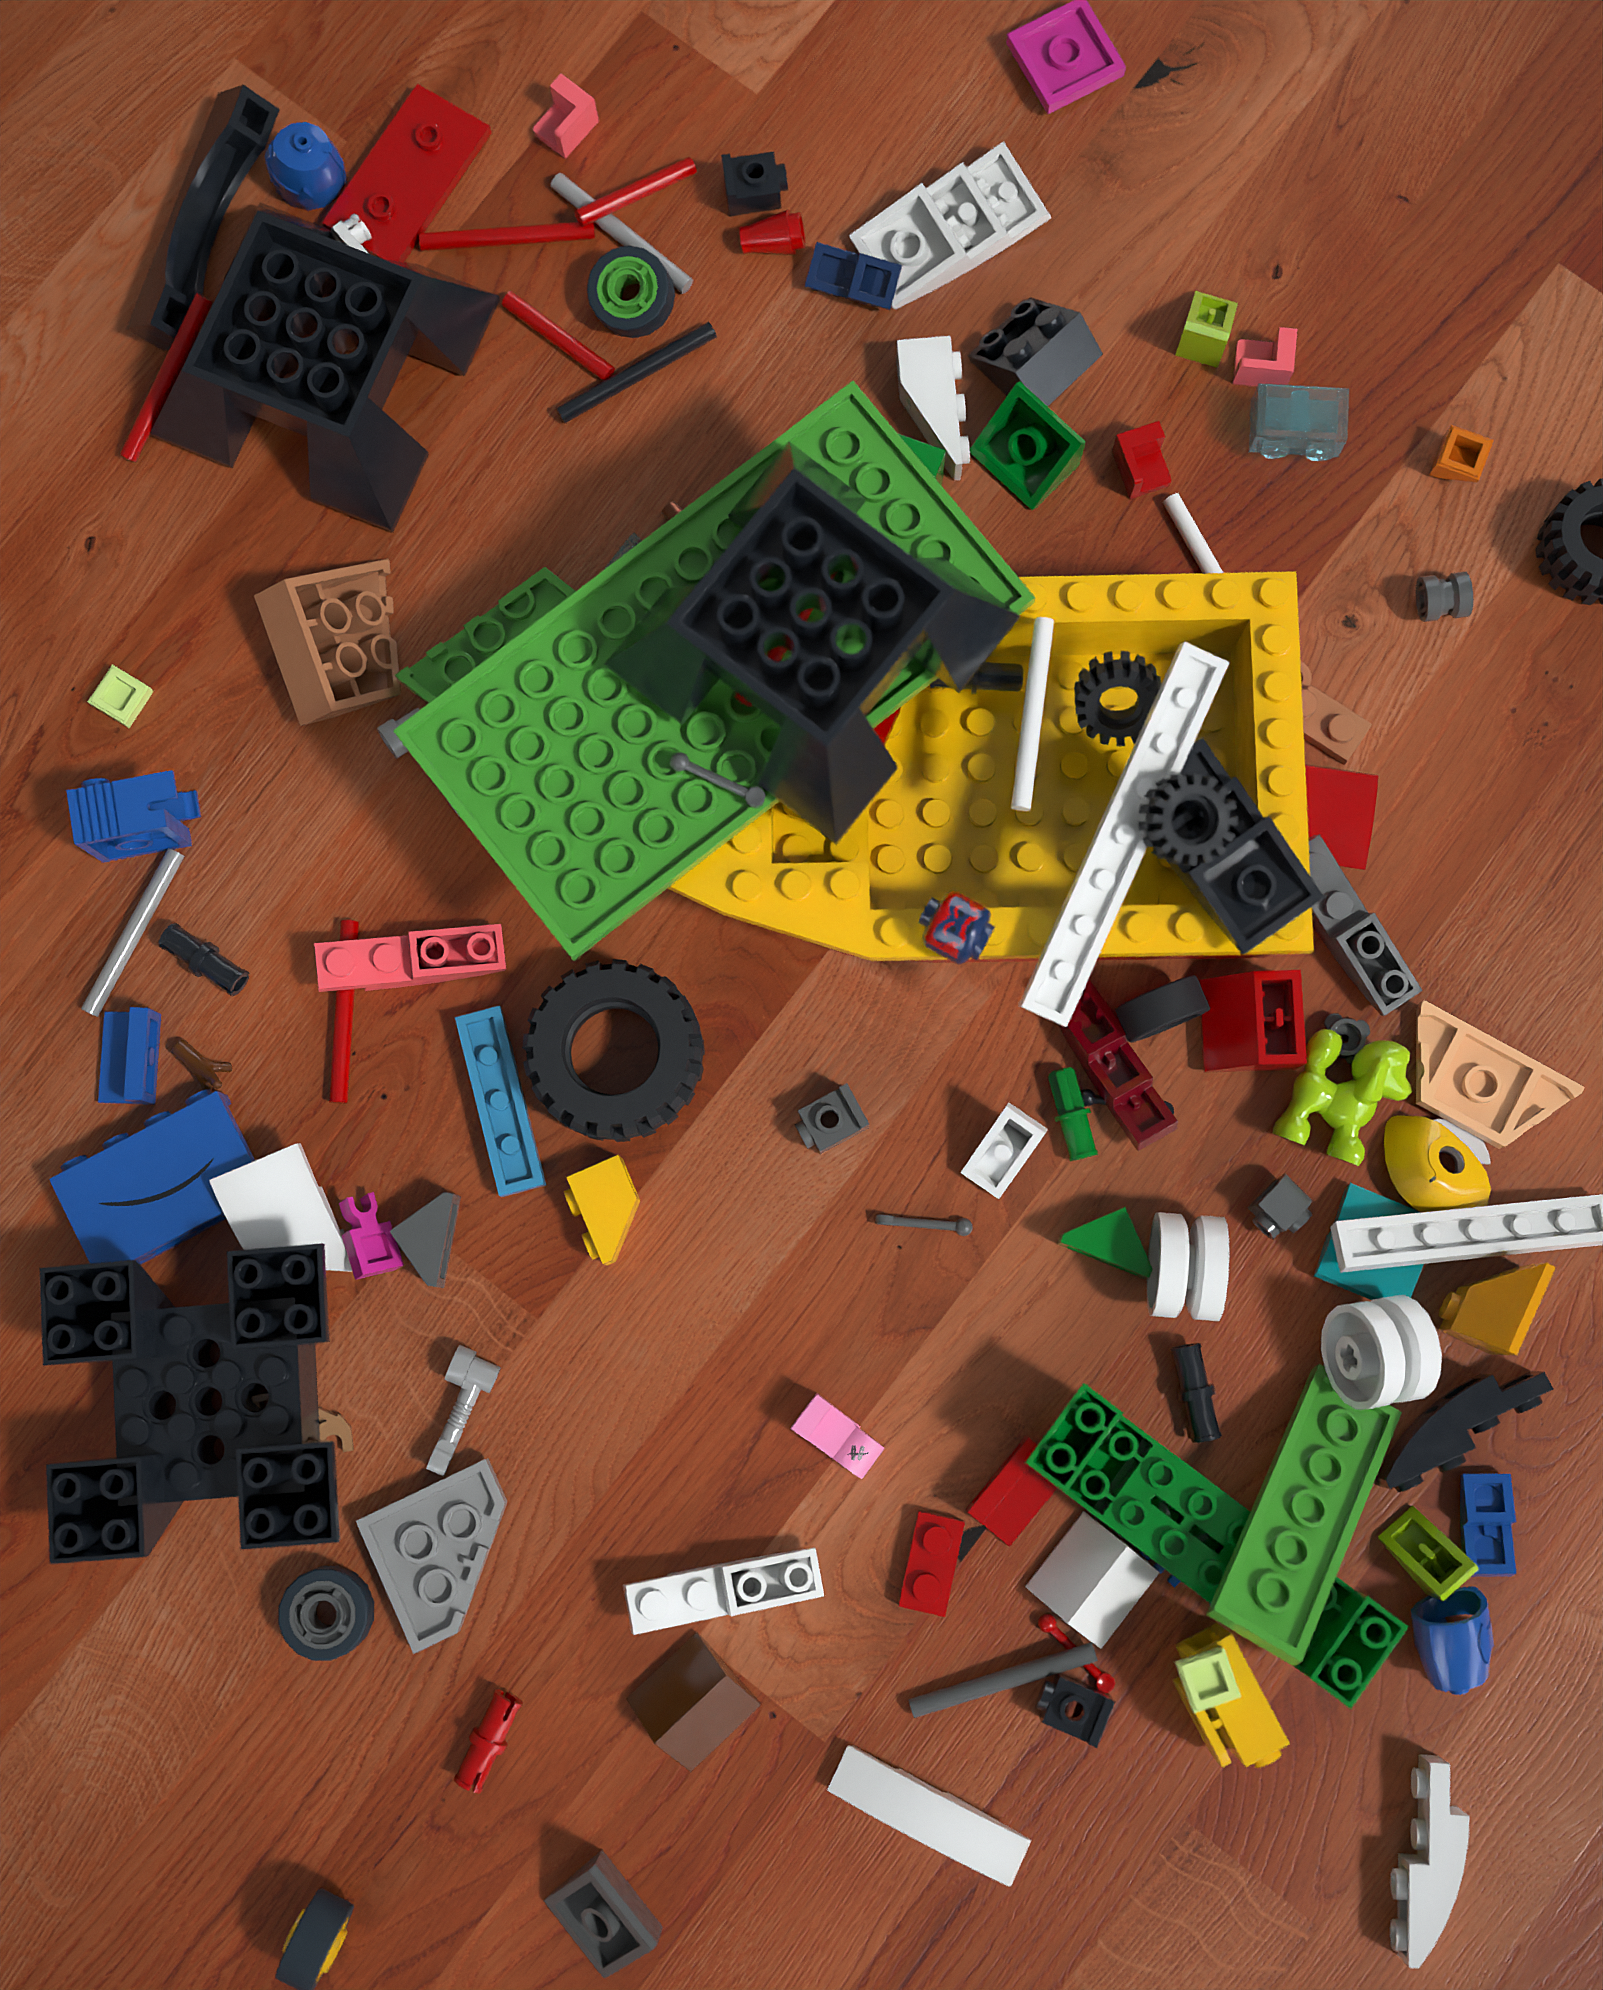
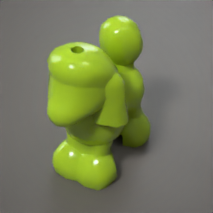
[1272,1029,1412,1166]

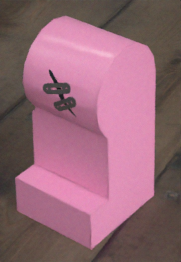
[791,1393,885,1479]

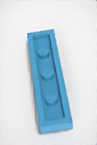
[455,1006,546,1197]

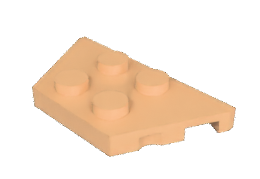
[1416,1000,1585,1149]

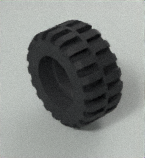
[522,959,705,1142]

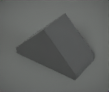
[390,1192,461,1288]

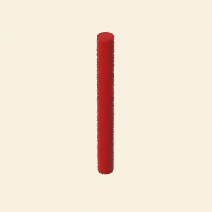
[419,222,596,251]
[120,293,213,462]
[329,920,359,1104]

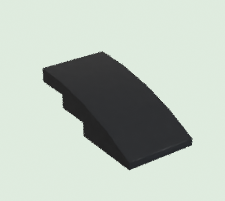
[1168,737,1325,955]

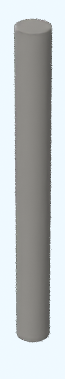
[551,173,693,294]
[81,848,185,1017]

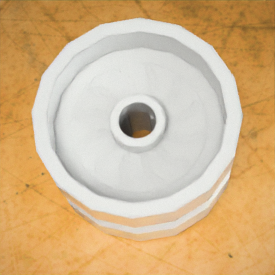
[1147,1212,1229,1321]
[1321,1295,1441,1410]

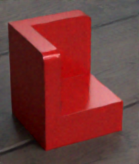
[1112,421,1172,499]

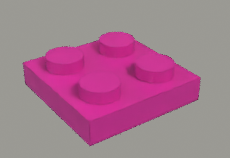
[1006,0,1126,114]

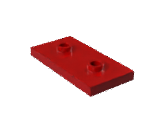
[322,83,492,262]

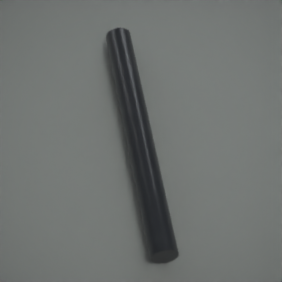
[556,322,717,424]

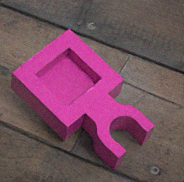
[339,1192,404,1280]

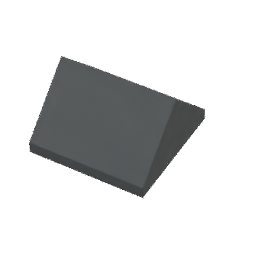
[544,1850,663,1979]

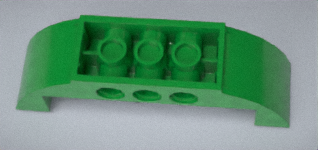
[1025,1383,1408,1709]

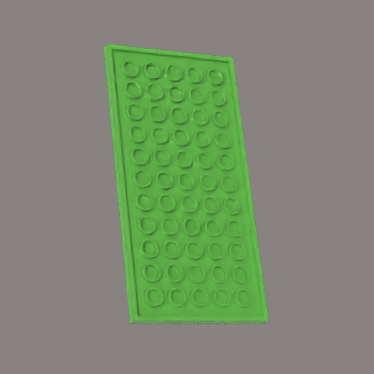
[393,381,1035,961]

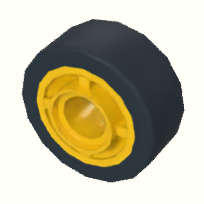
[275,1889,354,1990]

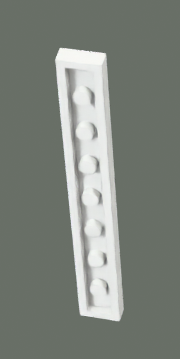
[1018,642,1229,1027]

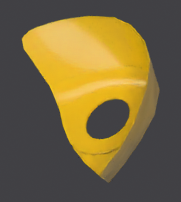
[1384,1115,1491,1213]

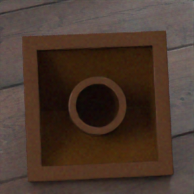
[626,1632,762,1772]

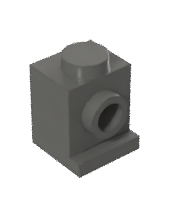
[794,1083,869,1155]

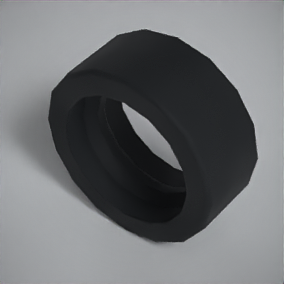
[1115,975,1210,1043]

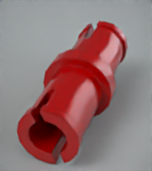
[453,1689,523,1793]

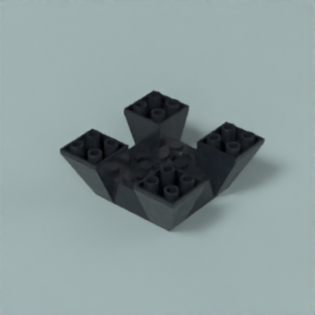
[150,202,500,533]
[605,441,1020,845]
[40,1243,340,1564]

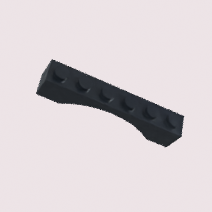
[126,84,280,351]

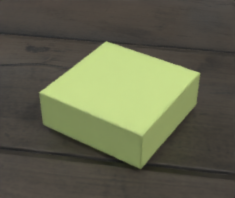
[88,665,154,728]
[1175,1646,1241,1713]

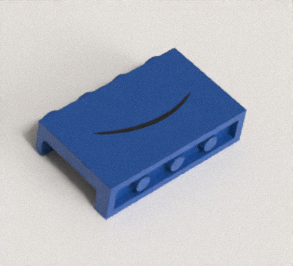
[49,1089,255,1265]

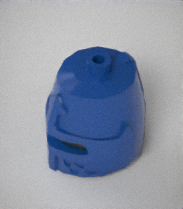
[264,122,347,210]
[1410,1586,1494,1695]

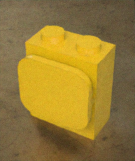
[1173,1623,1290,1768]

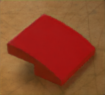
[1305,764,1379,870]

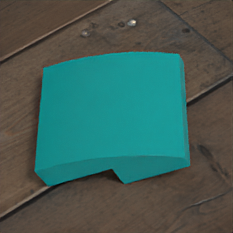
[1314,1183,1424,1300]

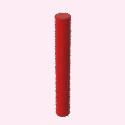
[575,157,697,227]
[501,291,615,381]

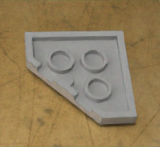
[356,1458,508,1654]

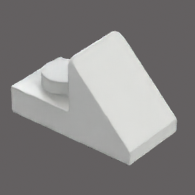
[960,1103,1048,1199]

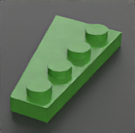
[395,567,576,704]

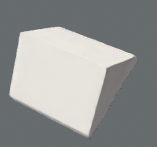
[1025,1511,1159,1648]

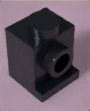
[721,151,788,217]
[1035,1673,1115,1748]

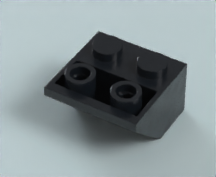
[968,297,1103,406]

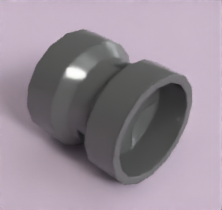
[1415,572,1474,622]

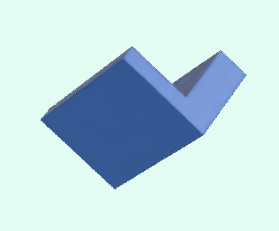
[98,1007,161,1105]

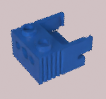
[66,770,201,863]

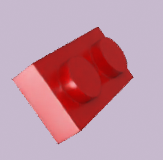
[898,1510,965,1617]

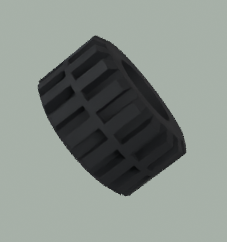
[1535,478,1603,605]

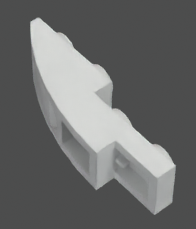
[623,1547,824,1635]
[1390,1755,1469,1968]

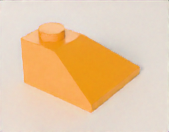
[1439,1263,1556,1355]

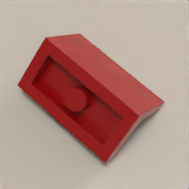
[965,1436,1057,1547]

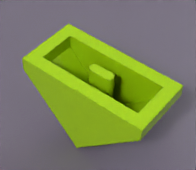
[1175,291,1238,368]
[1378,1506,1479,1601]

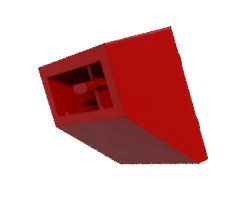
[1199,970,1307,1073]

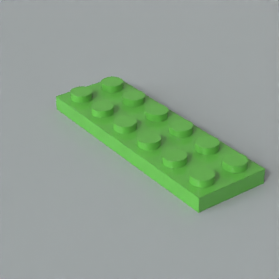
[1206,1364,1402,1666]

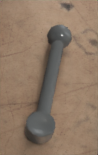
[670,752,765,808]
[875,1215,973,1236]

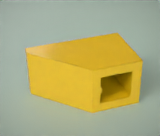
[564,1155,640,1266]

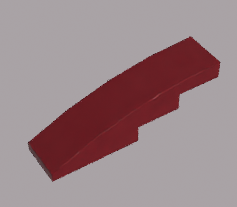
[1058,979,1178,1151]

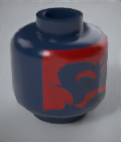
[918,891,995,964]

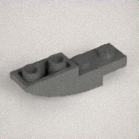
[1309,834,1423,1016]

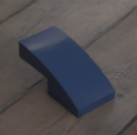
[804,242,903,310]

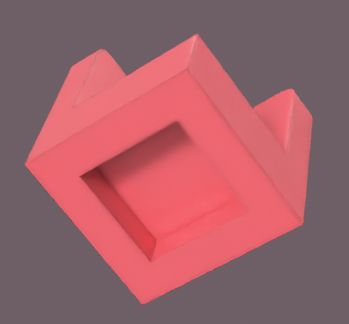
[533,74,599,159]
[1233,327,1297,389]

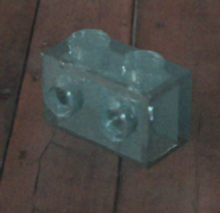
[1249,383,1349,461]

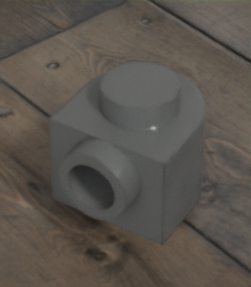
[1247,1173,1313,1240]

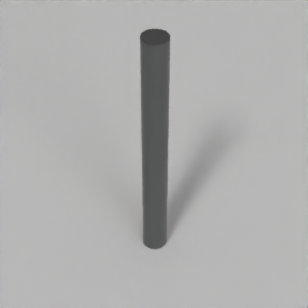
[909,1642,1098,1718]

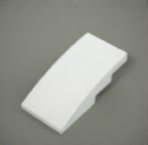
[849,141,1051,309]

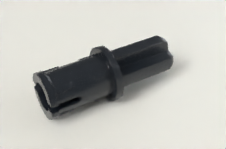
[930,662,1024,694]

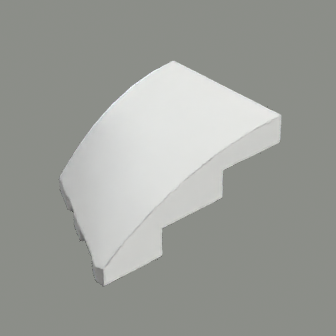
[209,1143,352,1272]

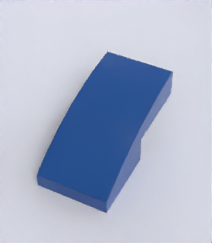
[1460,1474,1517,1577]

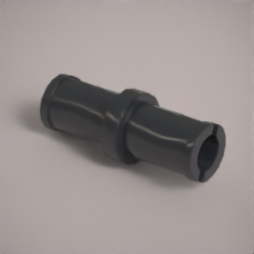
[158,923,249,996]
[1170,1342,1222,1443]

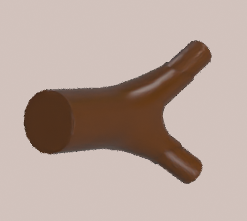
[171,1039,233,1091]

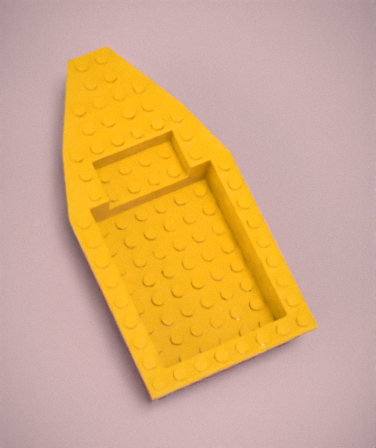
[667,572,1314,963]

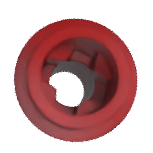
[739,209,806,255]

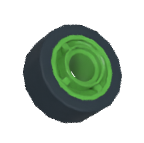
[587,245,675,338]

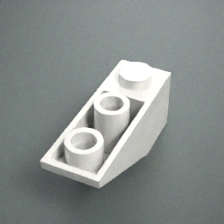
[896,336,970,480]

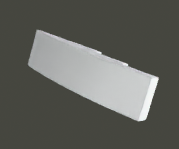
[827,1745,1031,1886]

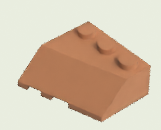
[254,559,401,726]

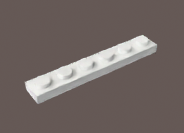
[1330,1194,1603,1273]

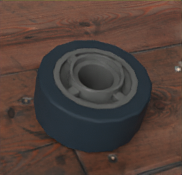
[278,1566,374,1661]

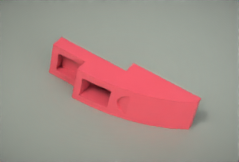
[314,924,506,992]

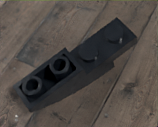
[1375,1371,1553,1493]

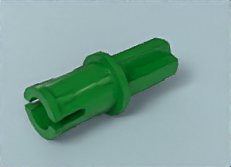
[1048,1067,1098,1162]

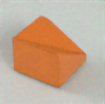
[1429,425,1494,483]

